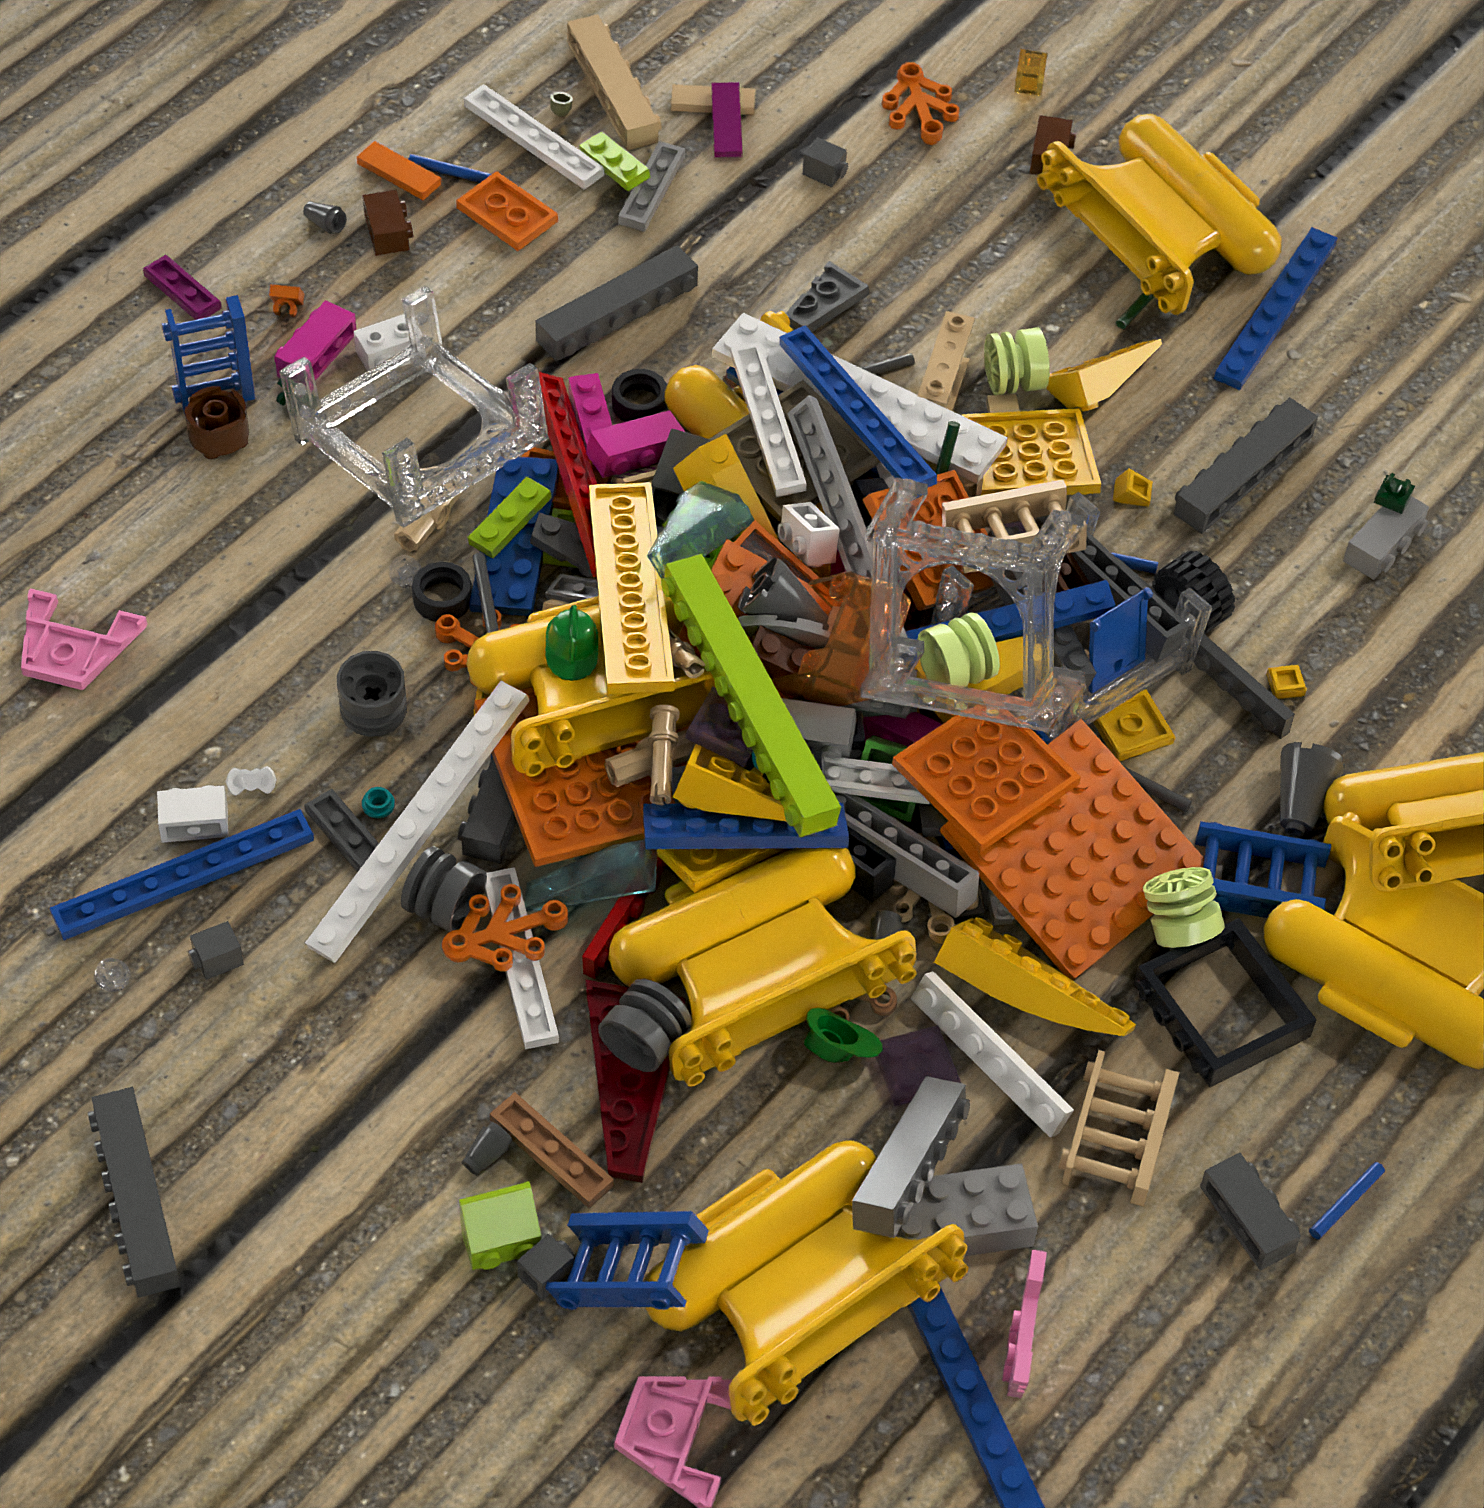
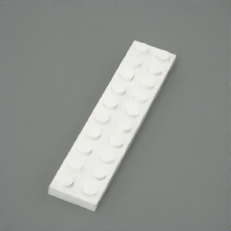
[712,313,1008,484]

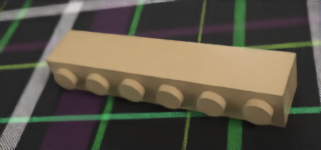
[567,14,662,151]

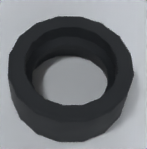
[612,369,668,422]
[412,562,472,622]

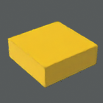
[1266,665,1307,699]

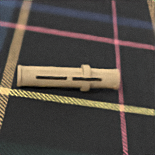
[668,628,705,678]

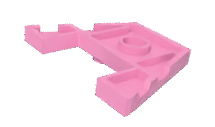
[21,588,147,690]
[1002,1250,1047,1398]
[614,1376,732,1508]

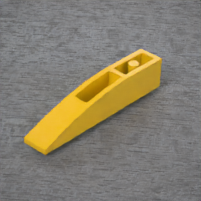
[934,917,1136,1036]

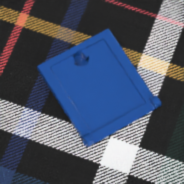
[1088,587,1153,693]

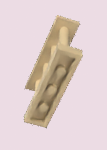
[917,311,975,412]
[942,480,1087,574]
[1058,1050,1179,1207]

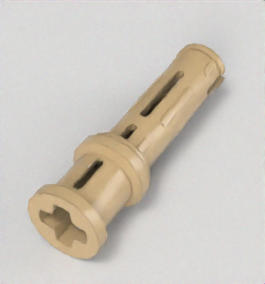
[648,705,680,805]

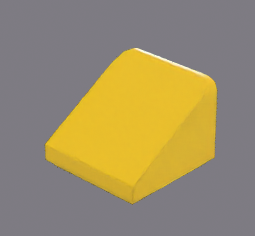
[1113,468,1153,507]

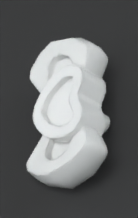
[226,766,277,796]

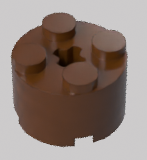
[185,386,249,459]

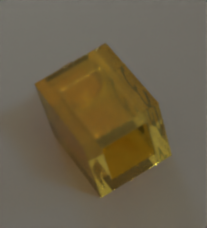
[1014,49,1048,96]

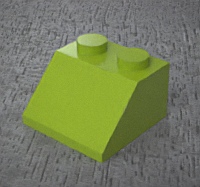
[459,1181,542,1270]

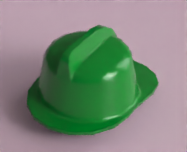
[546,605,598,681]
[804,1008,883,1063]

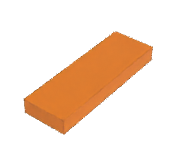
[357,141,441,201]

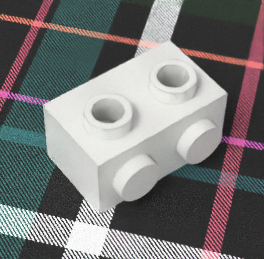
[354,313,424,375]
[778,502,840,568]
[157,785,229,843]

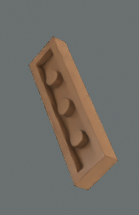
[490,1092,614,1208]

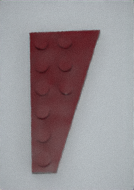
[585,979,686,1183]

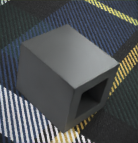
[802,137,848,187]
[187,921,244,980]
[517,1233,574,1300]

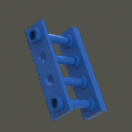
[162,295,255,414]
[1195,821,1331,918]
[545,1211,709,1310]

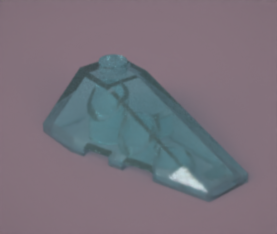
[647,481,755,579]
[525,839,657,912]

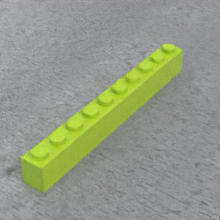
[661,554,841,837]

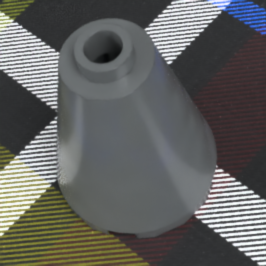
[737,557,829,631]
[1280,742,1345,837]

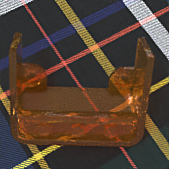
[772,571,911,706]

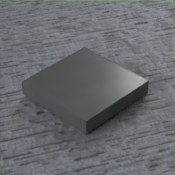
[651,428,712,499]

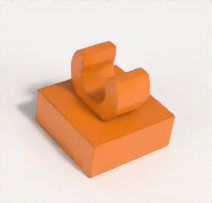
[269,284,304,317]

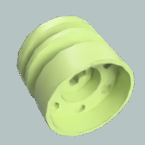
[984,327,1050,395]
[917,612,1000,696]
[1143,867,1225,948]

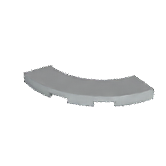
[738,614,873,658]

